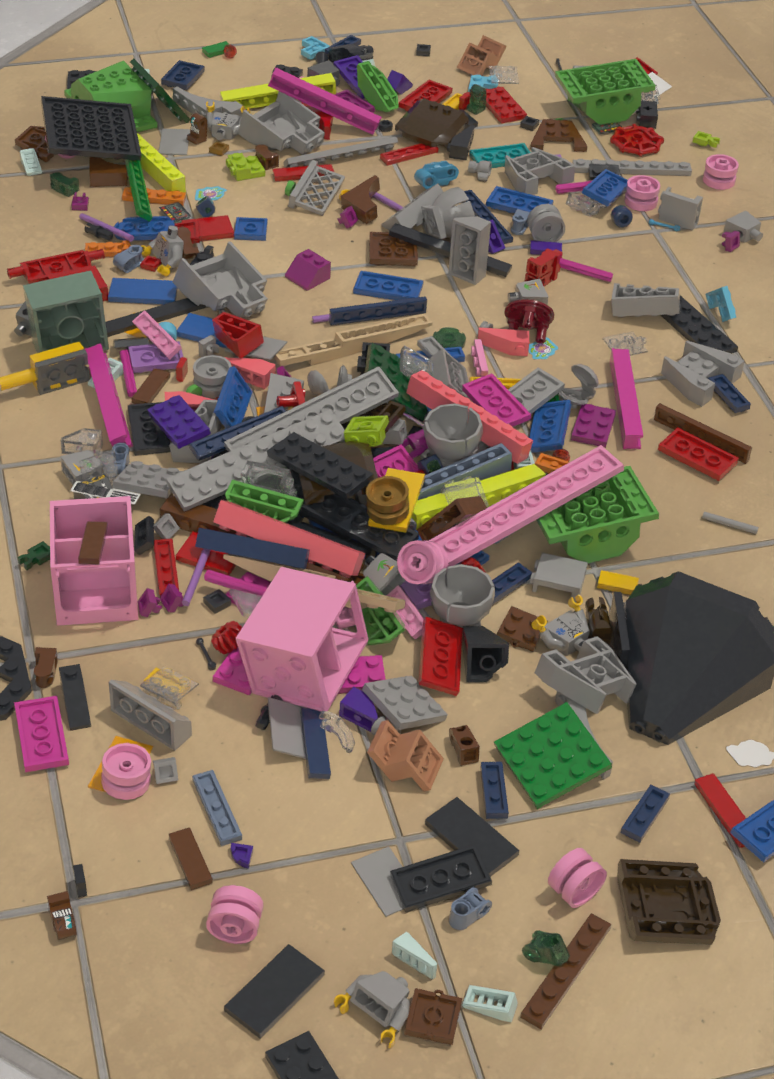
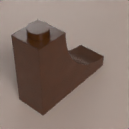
[89,157,129,187]
[341,175,380,224]
[417,496,487,541]

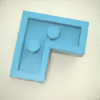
[301,36,330,60]
[468,75,499,95]
[705,286,736,322]

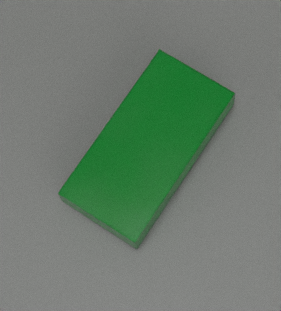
[202,41,233,58]

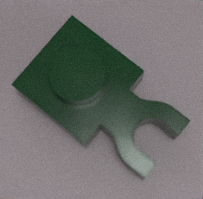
[17,541,50,570]

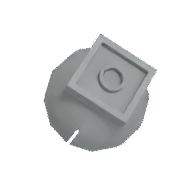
[421,187,475,239]
[423,403,483,468]
[430,564,495,634]

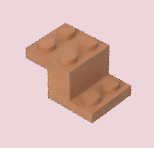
[457,35,507,76]
[367,720,444,792]

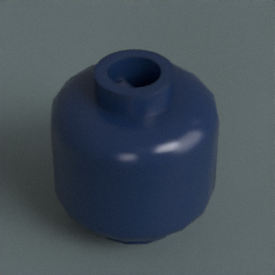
[611,205,633,228]

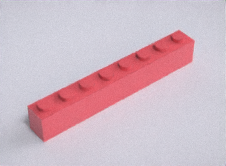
[406,370,533,464]
[213,500,366,578]

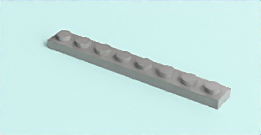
[283,137,398,168]
[572,159,692,176]

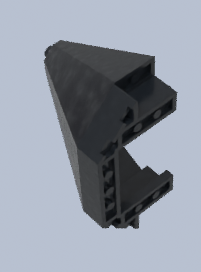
[624,571,774,745]

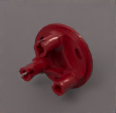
[504,299,555,344]

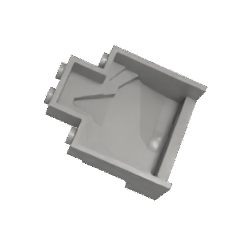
[238,91,325,155]
[173,241,268,318]

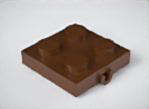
[497,606,548,652]
[404,988,462,1045]

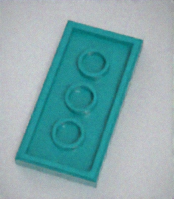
[469,143,531,168]

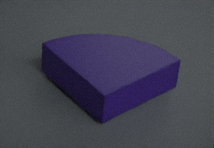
[231,843,253,869]

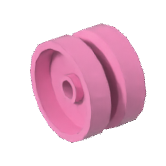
[703,154,739,190]
[624,175,661,211]
[397,540,448,584]
[101,743,151,800]
[548,848,607,908]
[206,885,263,944]

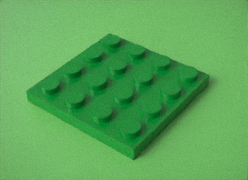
[494,702,612,809]

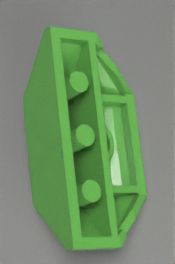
[357,61,399,112]
[225,480,304,523]
[355,576,405,645]

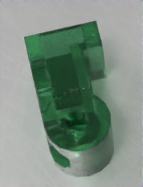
[467,84,487,115]
[50,172,79,197]

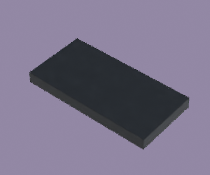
[128,402,171,456]
[291,522,372,556]
[609,592,630,668]
[425,797,520,877]
[390,844,492,912]
[224,944,325,1039]

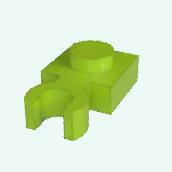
[692,131,720,148]

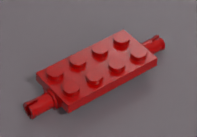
[7,249,105,284]

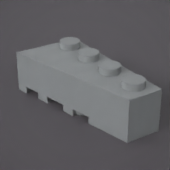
[612,283,680,317]
[264,373,304,413]
[169,400,222,463]

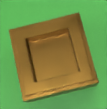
[209,141,229,156]

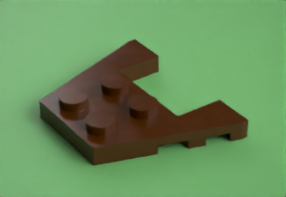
[530,119,588,152]
[15,126,54,162]

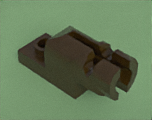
[585,597,615,653]

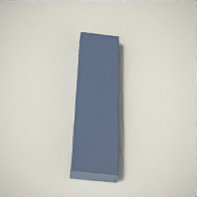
[192,770,242,846]

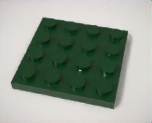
[130,58,190,123]
[365,343,427,422]

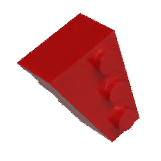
[212,312,264,359]

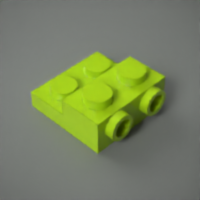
[226,153,265,181]
[344,416,389,447]

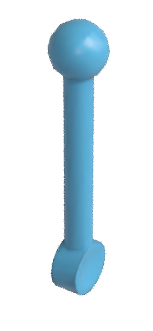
[648,219,680,231]

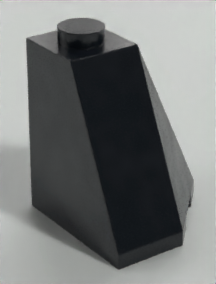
[462,626,509,682]

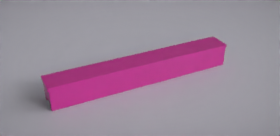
[268,67,382,135]
[85,343,133,448]
[610,348,643,449]

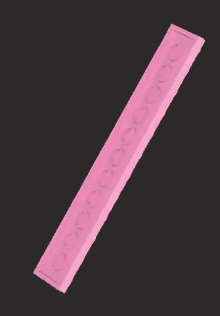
[429,445,624,566]

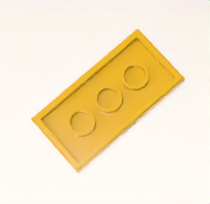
[368,468,425,533]

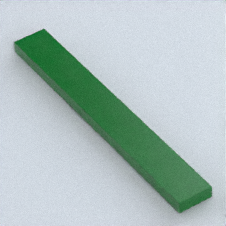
[125,159,153,222]

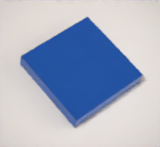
[234,217,268,241]

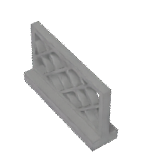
[288,160,345,216]

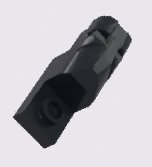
[329,44,374,63]

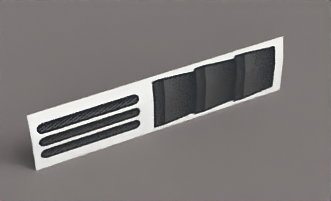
[70,481,141,505]

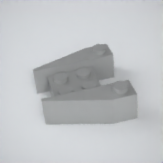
[505,147,575,195]
[661,341,745,407]
[534,636,636,714]

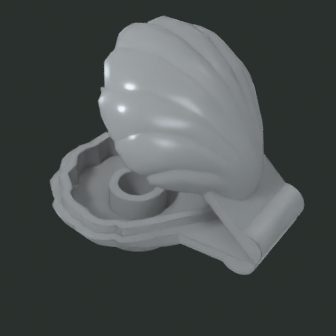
[559,364,599,408]
[307,365,352,397]

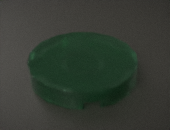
[433,327,466,348]

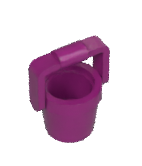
[395,429,428,459]

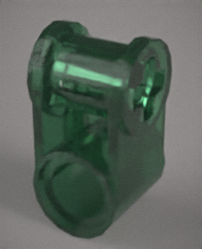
[522,930,570,966]

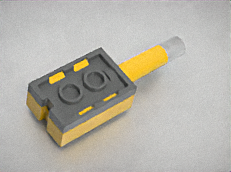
[0,342,90,395]

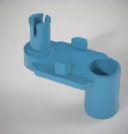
[414,161,459,189]

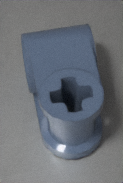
[511,209,530,235]
[113,245,144,273]
[106,443,130,475]
[449,887,492,930]

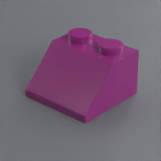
[285,249,331,291]

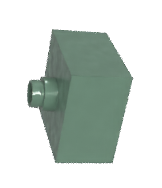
[23,271,109,353]

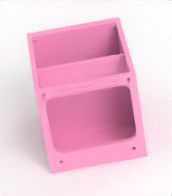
[50,496,138,626]
[236,567,368,713]

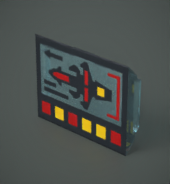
[592,122,622,134]
[159,202,191,223]

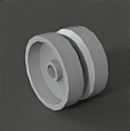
[527,204,566,242]
[193,355,232,398]

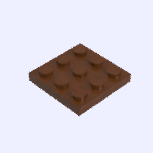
[369,232,418,266]

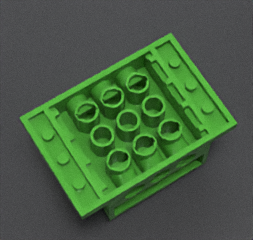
[555,59,656,125]
[64,60,157,132]
[536,466,659,563]

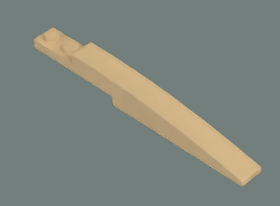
[273,313,433,366]
[223,554,405,613]

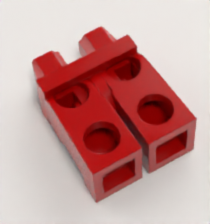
[525,248,563,287]

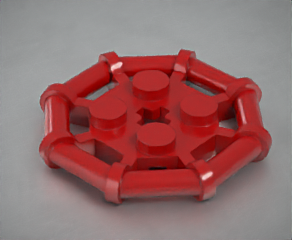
[610,124,664,157]

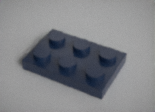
[161,60,205,90]

